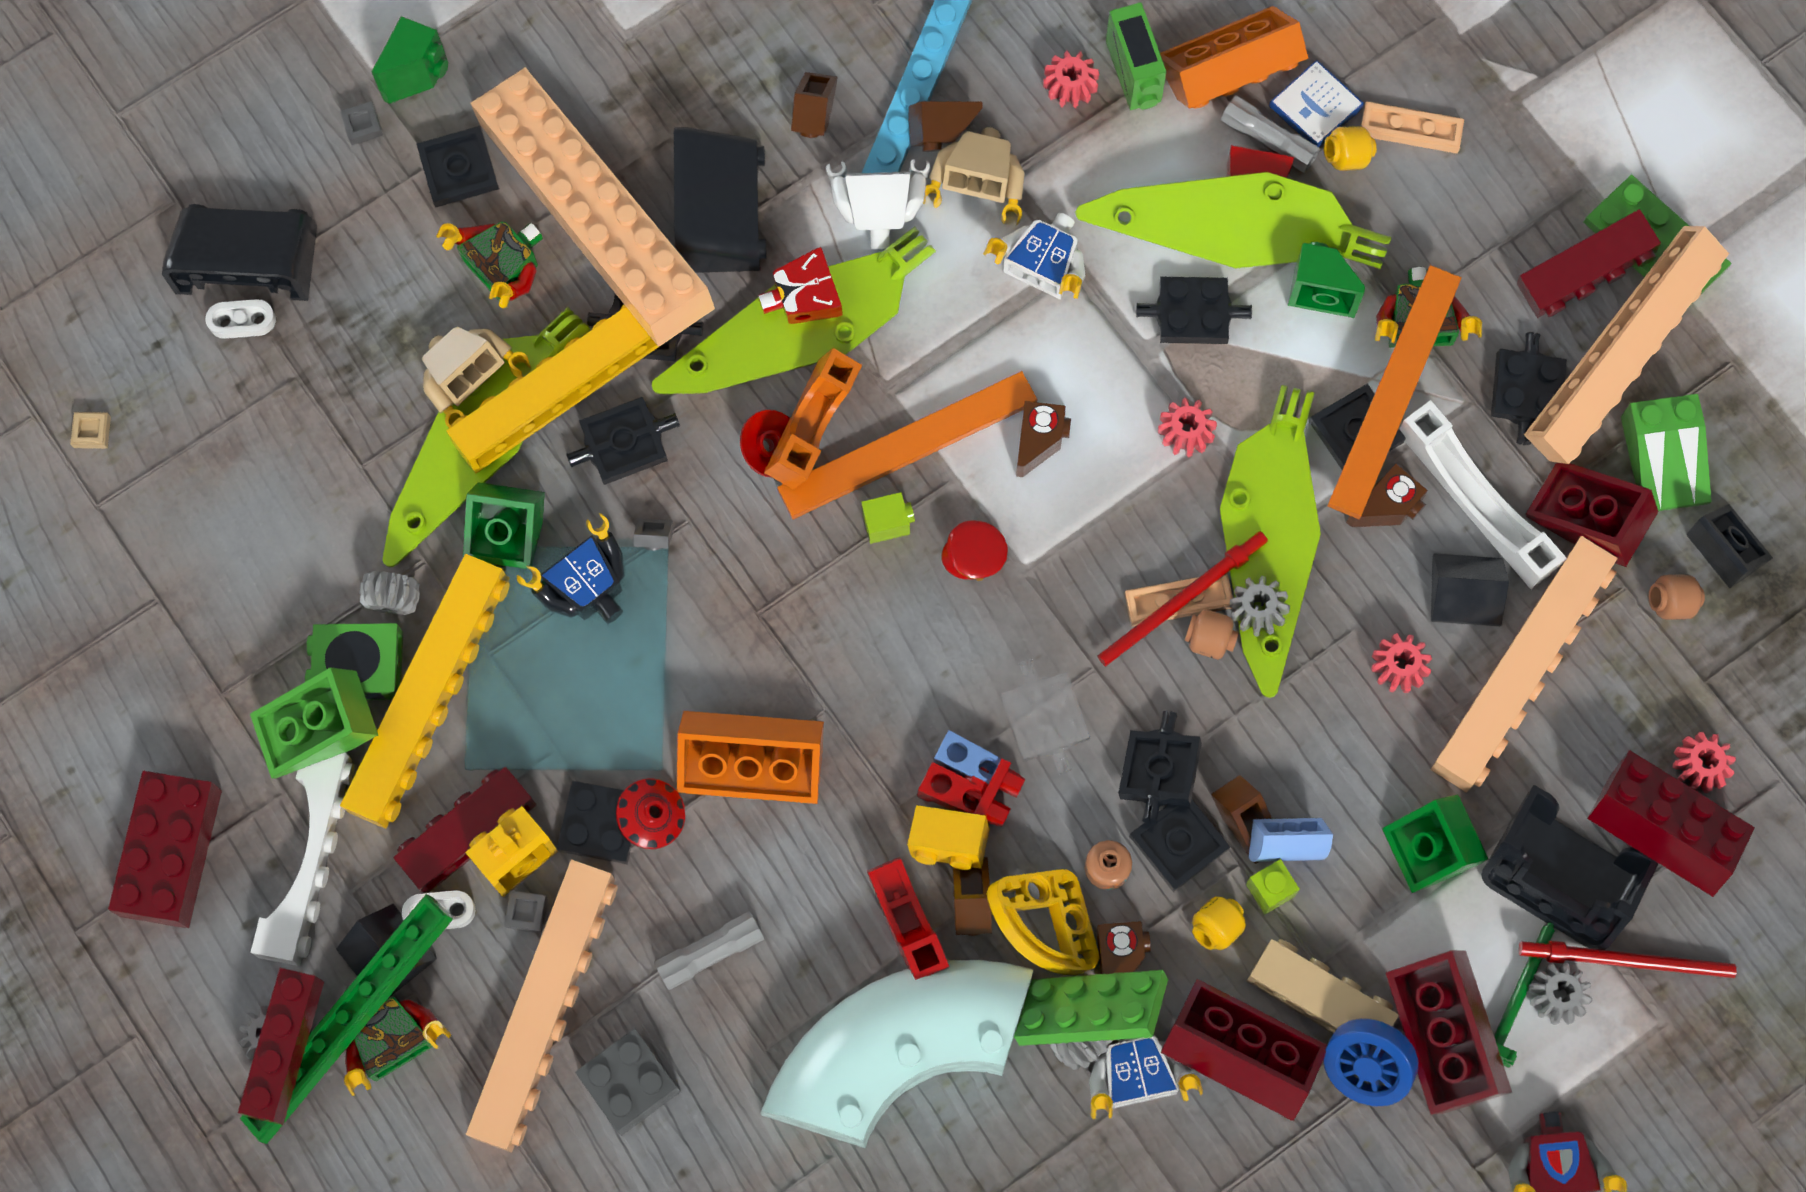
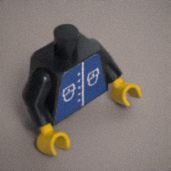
[517,513,625,624]

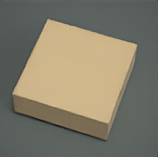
[71,412,111,449]

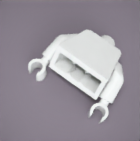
[826,159,930,249]

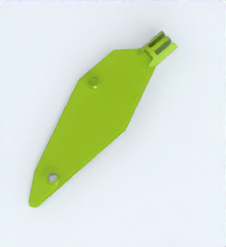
[1076,172,1392,269]
[652,226,936,394]
[382,307,592,567]
[1220,385,1321,698]

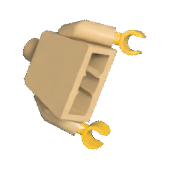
[923,127,1024,226]
[422,327,531,428]

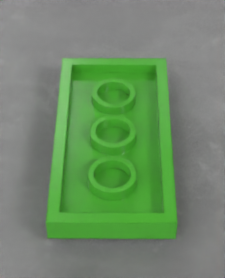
[1583,174,1732,304]
[1014,970,1168,1046]

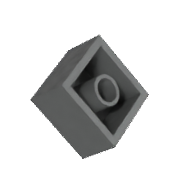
[575,1028,681,1136]

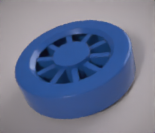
[1323,1019,1419,1106]

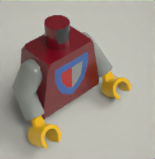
[1508,1111,1627,1192]

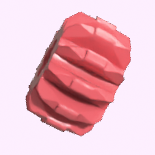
[1043,50,1099,109]
[1158,397,1217,458]
[1371,633,1432,693]
[1672,732,1736,793]

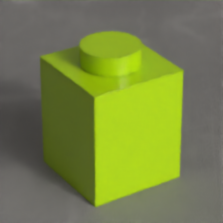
[861,492,915,544]
[1245,859,1300,915]

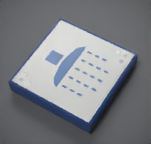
[1269,60,1364,147]

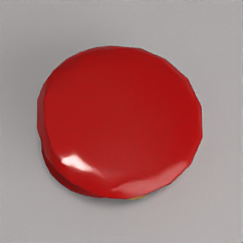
[942,520,1008,581]

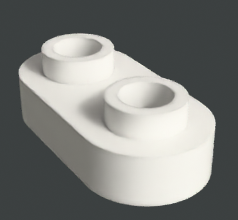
[205,299,276,339]
[402,890,476,929]

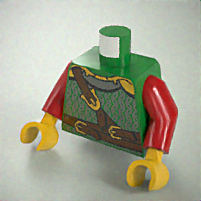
[436,222,543,308]
[1375,267,1482,348]
[344,997,451,1096]

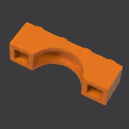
[764,348,862,490]

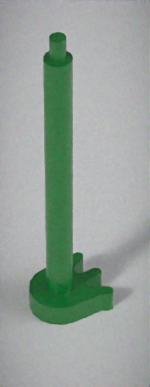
[1494,923,1555,1068]

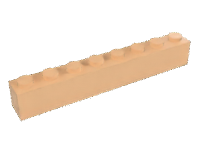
[1524,226,1729,464]
[1430,536,1618,793]
[466,860,618,1152]

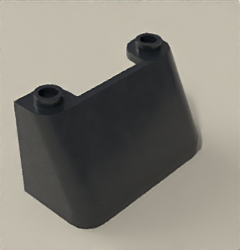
[674,127,767,273]
[162,204,317,301]
[1481,785,1659,950]

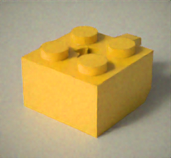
[465,806,558,897]

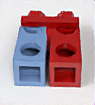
[917,730,1025,827]

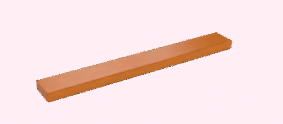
[1327,265,1462,520]
[777,371,1038,520]

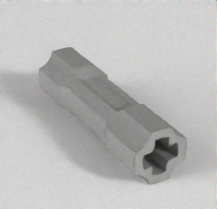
[1221,95,1321,173]
[654,911,764,990]

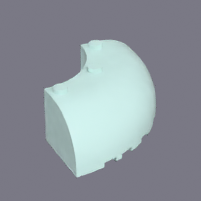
[760,960,1034,1148]

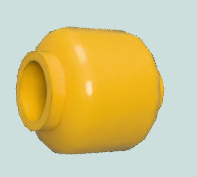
[1324,126,1376,171]
[1192,896,1246,950]

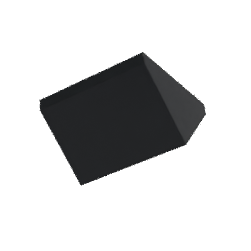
[1686,504,1773,589]
[1431,553,1509,627]
[336,904,437,998]

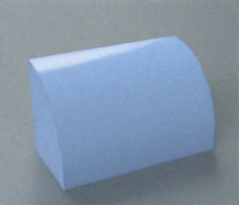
[1248,818,1333,862]

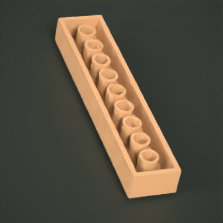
[470,67,715,347]

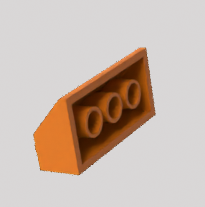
[1160,6,1308,109]
[677,711,824,804]

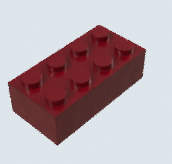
[1587,750,1755,897]
[108,770,222,929]
[1385,950,1512,1115]
[1160,979,1327,1121]

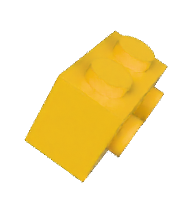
[907,805,990,870]

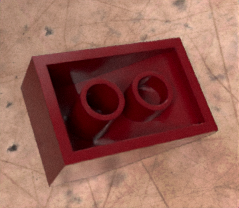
[1526,462,1659,567]

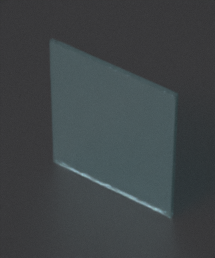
[465,547,669,771]

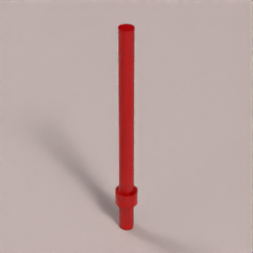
[1097,531,1268,667]
[1519,941,1737,978]

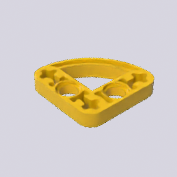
[987,869,1099,975]

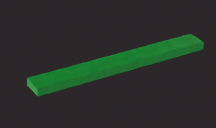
[240,894,454,1144]

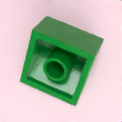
[371,16,448,104]
[1288,242,1365,318]
[463,482,545,569]
[1382,794,1489,893]

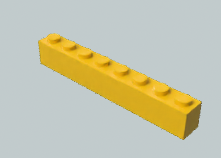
[446,305,660,474]
[340,554,510,829]

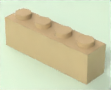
[1246,939,1399,1033]

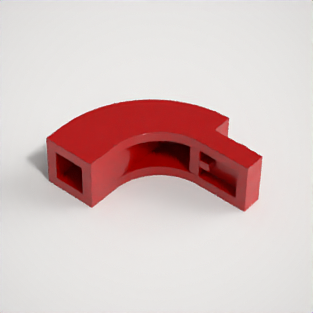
[867,857,949,980]

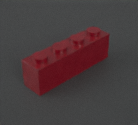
[1517,209,1661,318]
[393,766,537,893]
[238,968,324,1125]

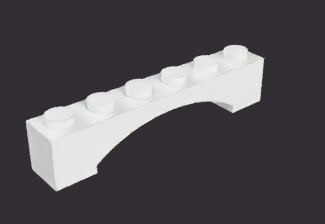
[1400,400,1567,590]
[250,752,355,966]

